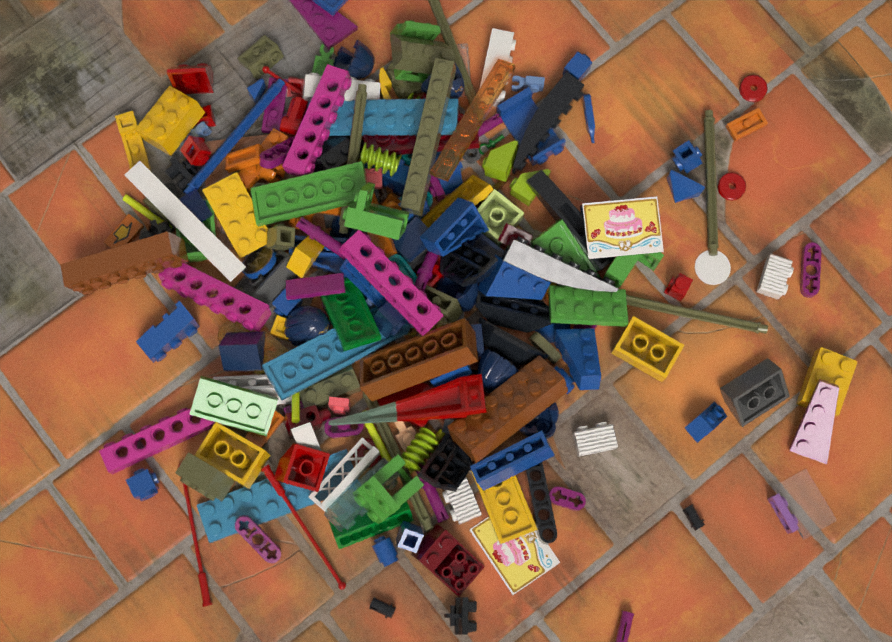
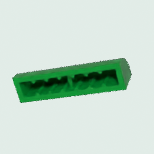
[328,501,414,549]

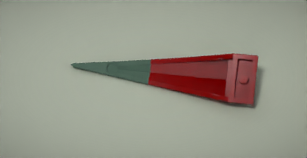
[328,374,487,425]

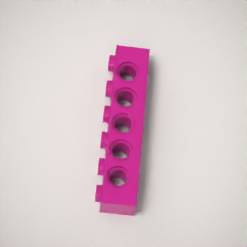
[282,64,352,177]
[338,230,444,336]
[158,263,271,332]
[99,408,221,475]

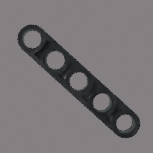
[524,462,557,544]

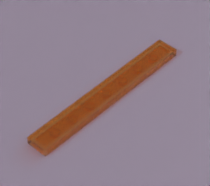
[430,58,515,182]

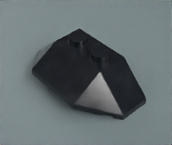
[304,136,364,173]
[440,241,498,287]
[475,290,551,333]
[478,317,548,369]
[417,434,472,492]

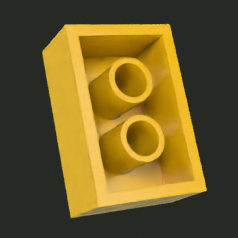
[135,86,205,156]
[611,316,684,382]
[796,347,858,417]
[194,422,271,489]

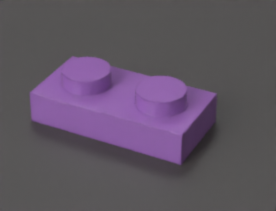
[768,493,799,534]

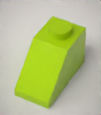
[482,140,519,182]
[509,169,551,206]

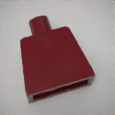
[283,405,331,439]

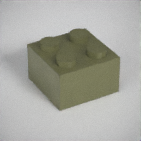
[175,452,235,501]

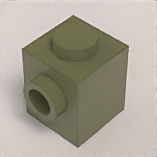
[267,224,295,251]

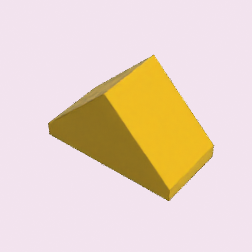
[286,235,325,278]

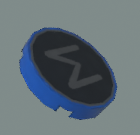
[242,245,277,279]

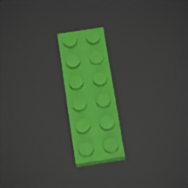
[251,161,367,227]

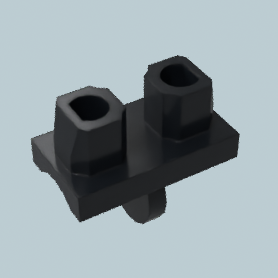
[165,157,198,191]
[139,220,171,240]
[444,597,477,635]

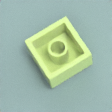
[477,189,524,246]

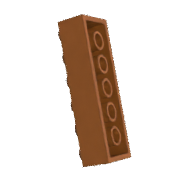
[60,231,189,295]
[360,318,478,401]
[447,355,568,463]

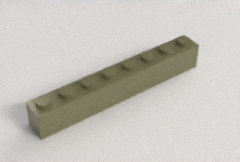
[400,58,456,216]

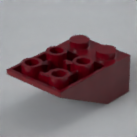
[411,524,485,597]

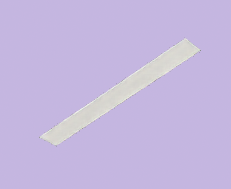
[125,161,246,282]

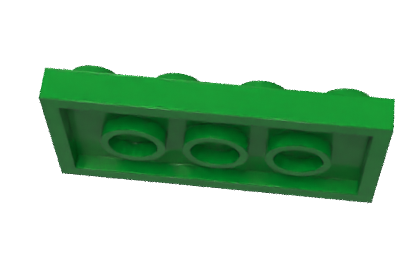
[320,278,381,351]

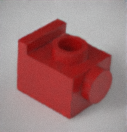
[180,135,212,166]
[664,273,693,302]

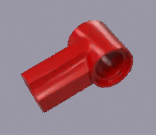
[280,97,308,136]

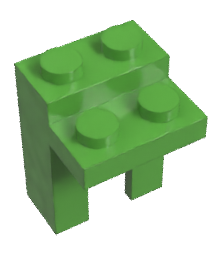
[390,20,440,83]
[343,182,410,240]
[603,252,664,289]
[352,454,424,524]

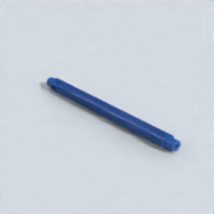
[183,79,285,197]

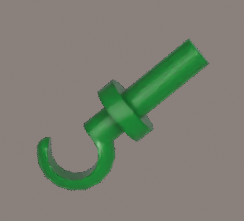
[478,134,504,155]

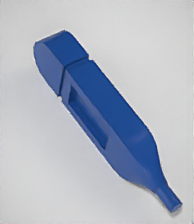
[582,94,595,143]

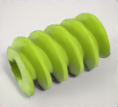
[359,142,402,177]
[402,427,439,472]

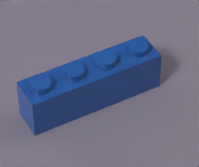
[470,431,555,490]

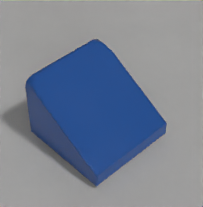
[247,79,266,105]

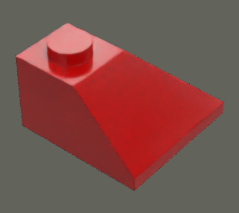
[274,443,330,492]

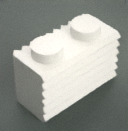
[756,253,794,299]
[572,422,618,457]
[442,477,482,525]

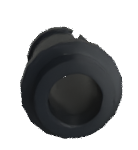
[682,504,705,531]
[369,597,396,619]

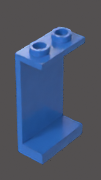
[496,87,566,166]

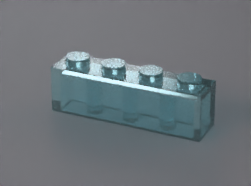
[324,457,400,532]

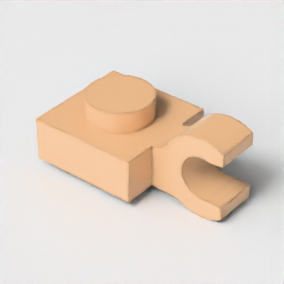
[393,421,416,452]

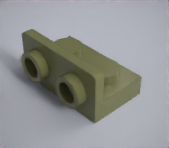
[237,35,284,80]
[385,62,423,99]

